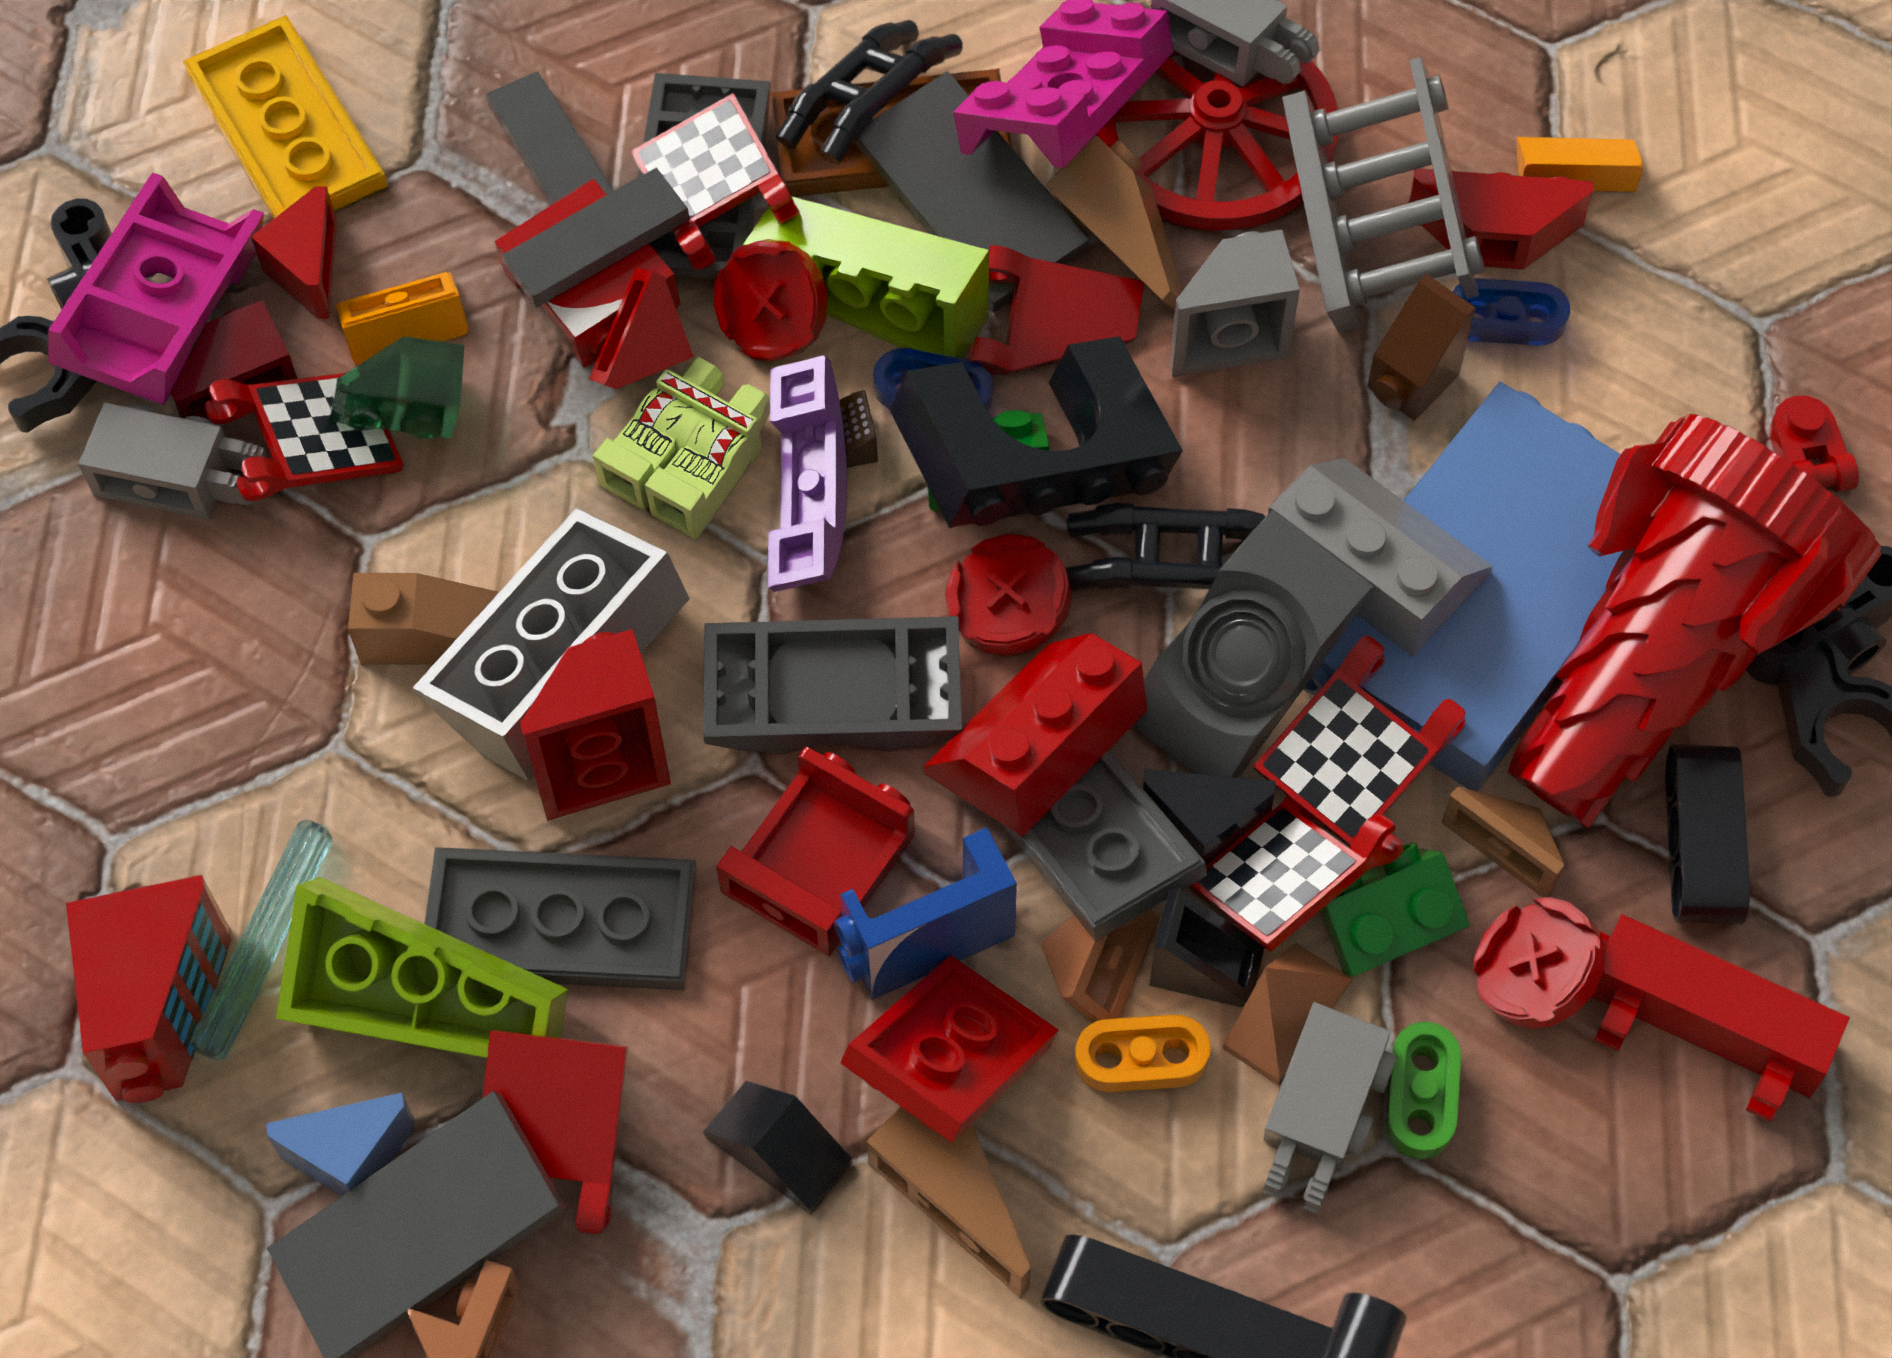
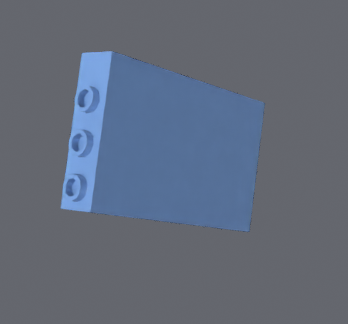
[1303,381,1623,792]

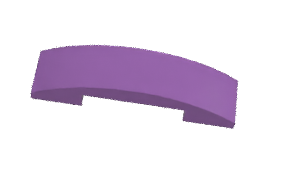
[768,355,847,592]

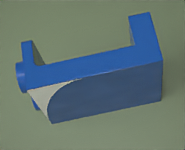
[834,827,1017,1000]

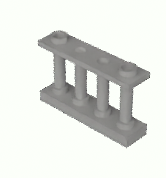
[1282,57,1485,333]

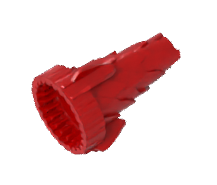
[1508,414,1882,829]

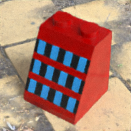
[66,875,231,1103]

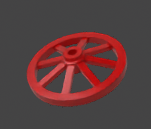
[1096,50,1338,231]

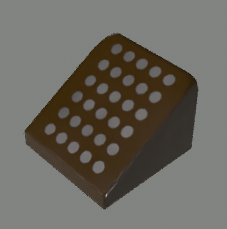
[839,390,878,468]

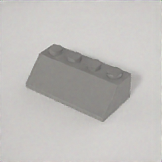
[413,508,690,781]

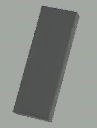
[486,71,613,206]
[502,167,690,308]

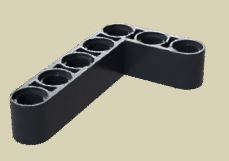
[1040,1234,1407,1358]

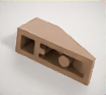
[1045,135,1183,310]
[348,573,499,665]
[866,1106,1031,1298]

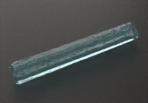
[191,819,332,1061]

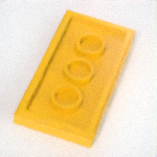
[183,15,388,219]

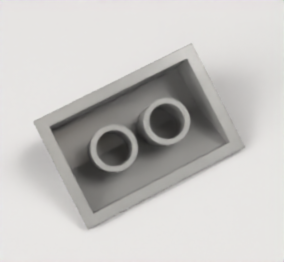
[1268,458,1493,656]

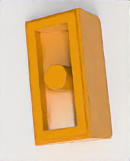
[1516,137,1643,192]
[336,272,469,365]

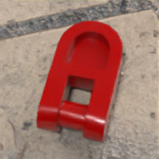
[1769,396,1859,492]

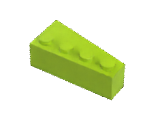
[743,196,989,365]

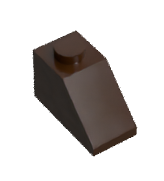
[1367,274,1476,421]

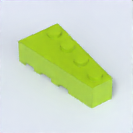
[276,877,569,1058]

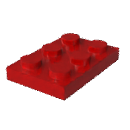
[840,955,1059,1143]

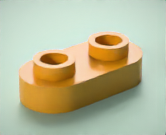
[1075,1014,1211,1092]

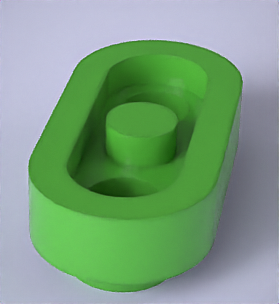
[1386,1022,1461,1159]

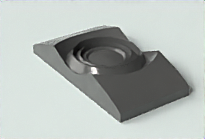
[637,73,771,279]
[1133,511,1376,778]
[704,616,962,755]

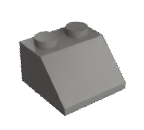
[1169,230,1300,377]

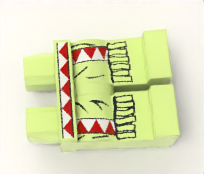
[592,357,770,540]

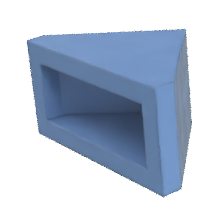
[266,1093,415,1196]

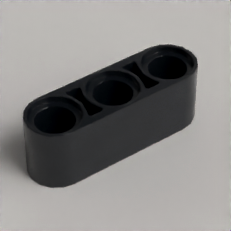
[1665,744,1750,924]

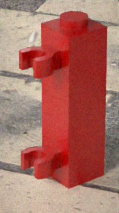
[1592,914,1850,1122]

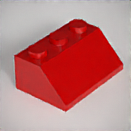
[520,629,671,821]
[923,633,1147,837]

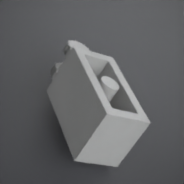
[1151,0,1321,87]
[78,402,272,520]
[1263,1002,1398,1214]

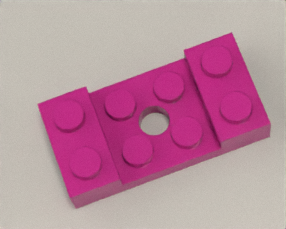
[953,0,1173,168]
[48,172,264,405]

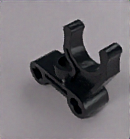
[0,198,112,433]
[1746,546,1892,797]

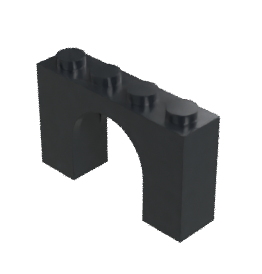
[889,336,1183,528]

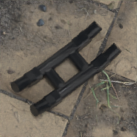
[776,20,963,165]
[1066,503,1265,591]

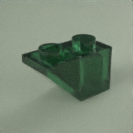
[329,336,465,439]

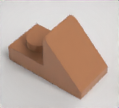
[407,1260,521,1358]

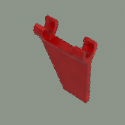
[965,245,1144,375]

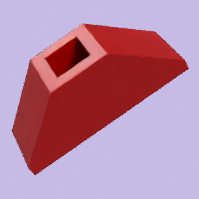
[1407,168,1593,270]

